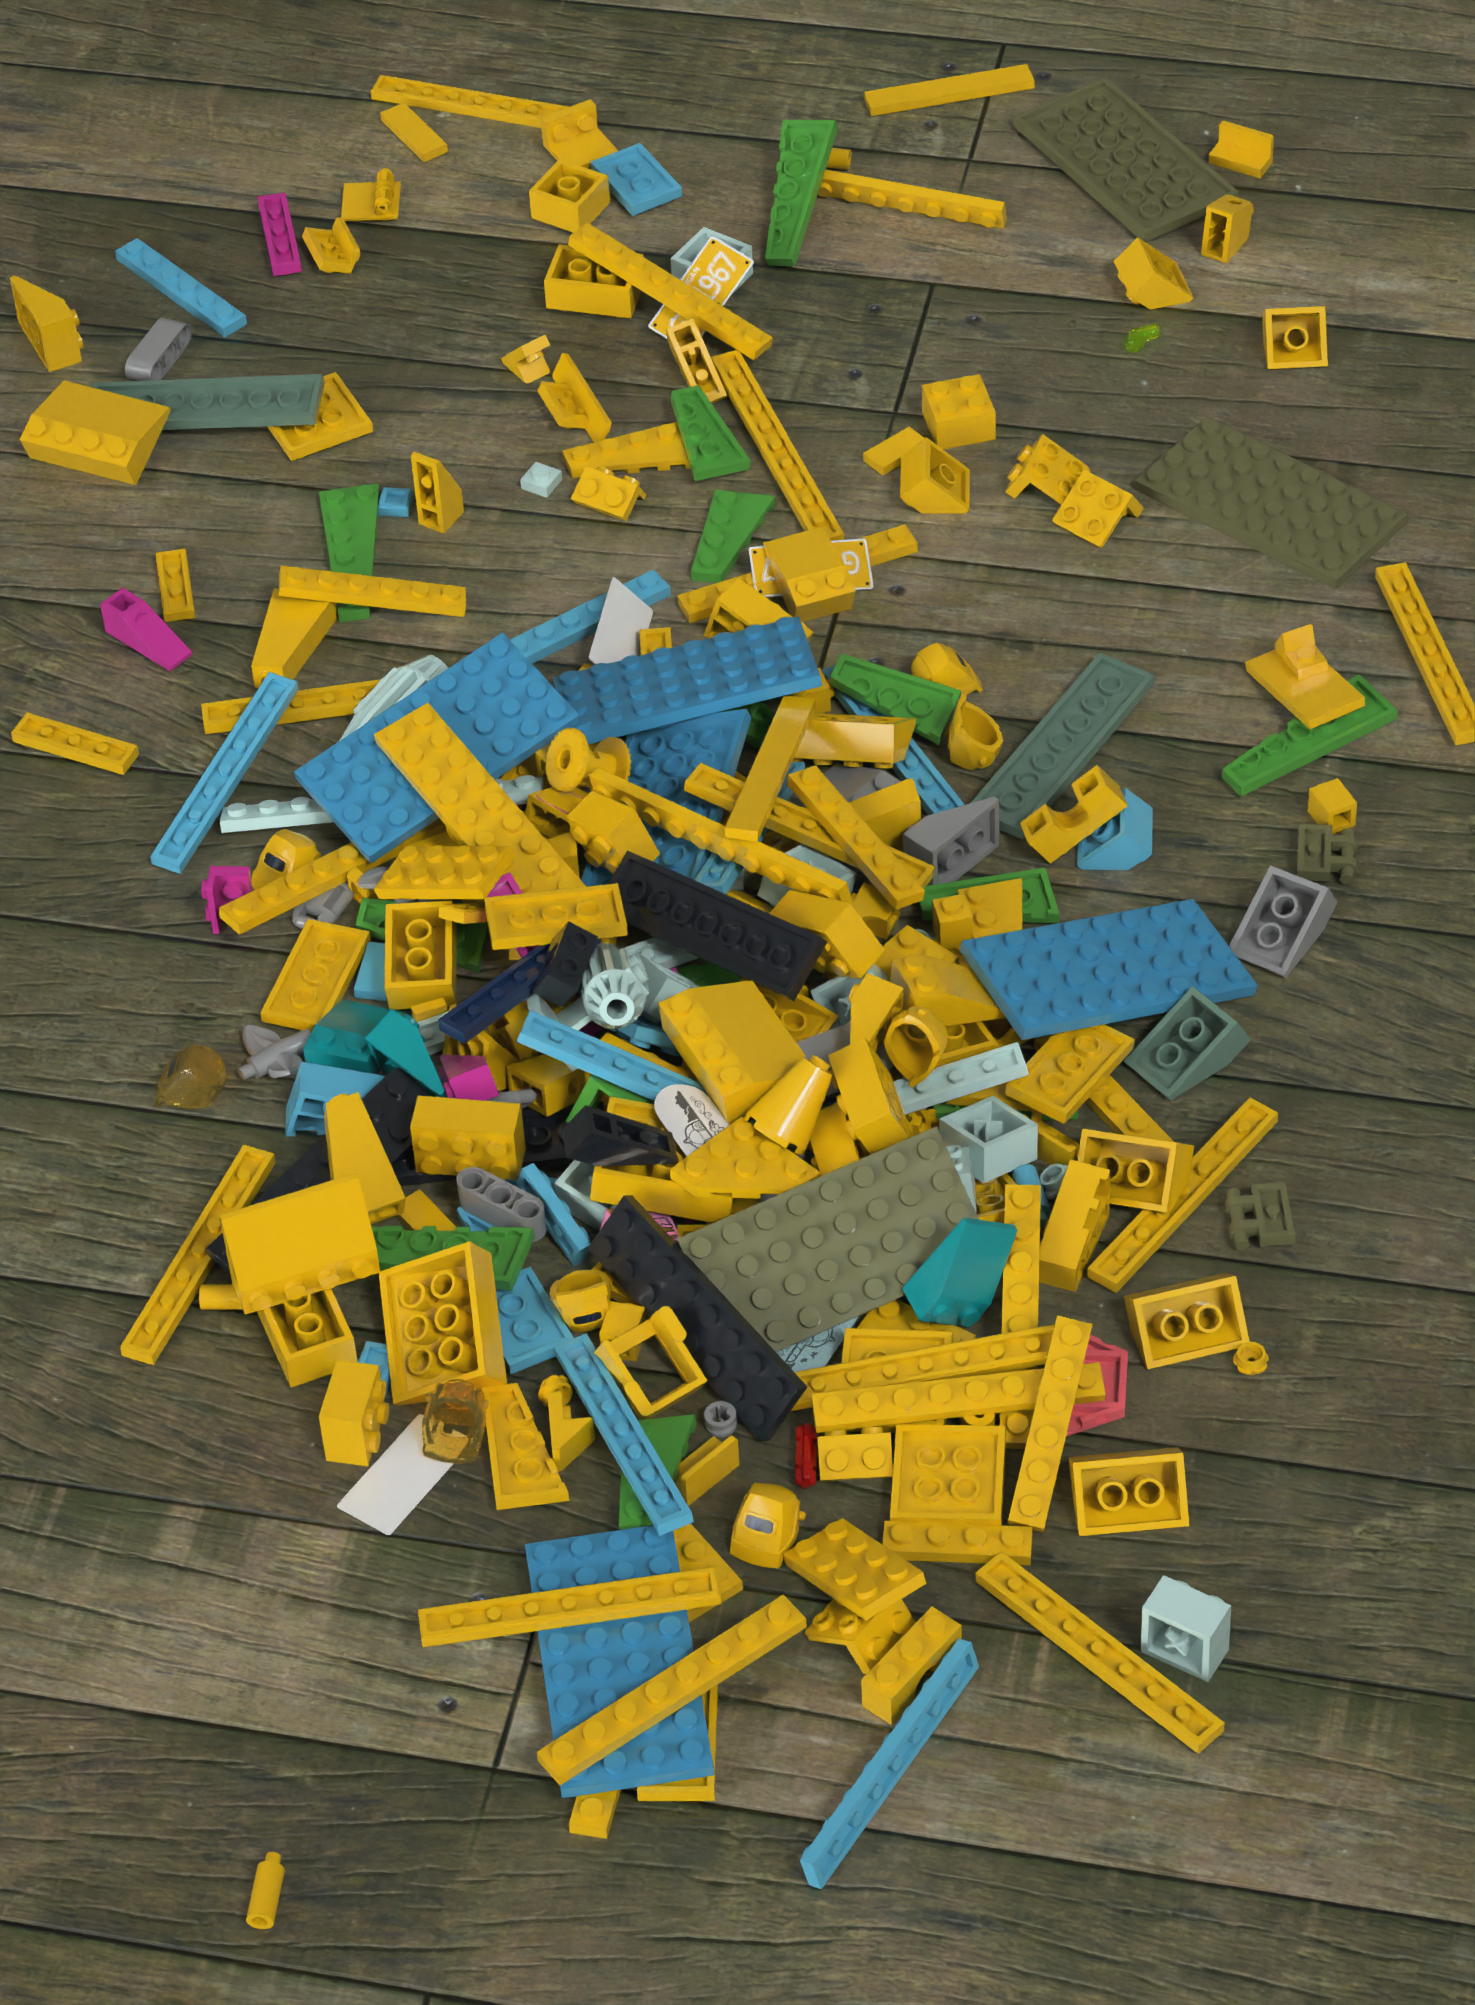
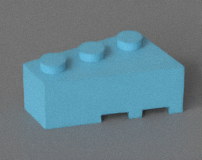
[285,1062,385,1137]

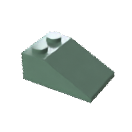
[1124,986,1252,1101]

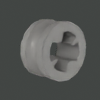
[704,1401,737,1438]

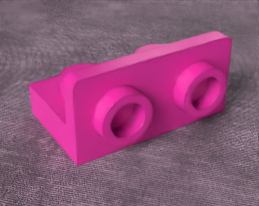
[201,866,253,934]

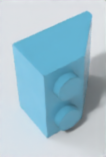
[1077,788,1153,870]

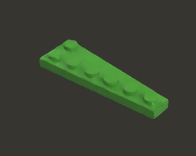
[765,120,839,266]
[319,483,380,622]
[1222,674,1398,797]
[371,1226,535,1291]

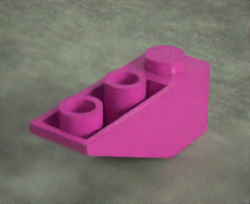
[100,587,192,672]
[437,1054,500,1101]

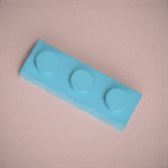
[516,1163,591,1267]

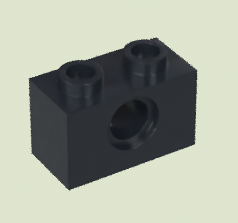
[532,921,598,1007]

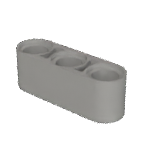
[125,317,192,381]
[456,1167,546,1242]

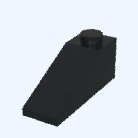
[562,1105,677,1166]

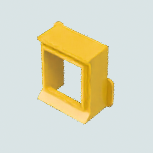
[594,1306,707,1420]

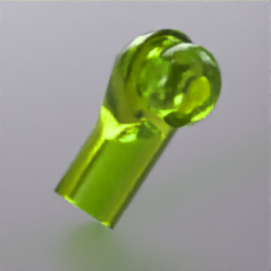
[1124,323,1160,353]

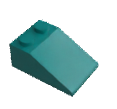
[303,1000,405,1075]
[365,1009,448,1098]
[902,1218,1017,1327]

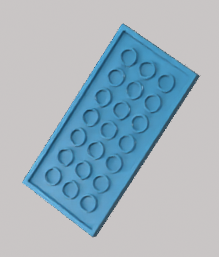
[552,616,822,744]
[294,632,580,864]
[581,709,751,887]
[960,899,1258,1040]
[525,1525,714,1798]

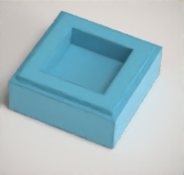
[378,487,414,517]

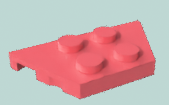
[1066,1334,1128,1437]

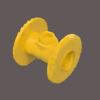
[545,728,631,792]

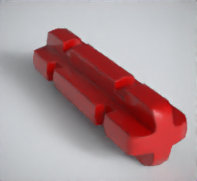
[795,1423,817,1489]

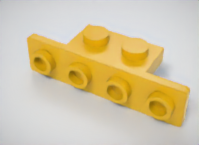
[537,353,612,443]

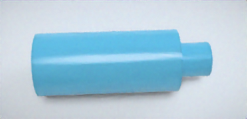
[1012,1164,1051,1228]

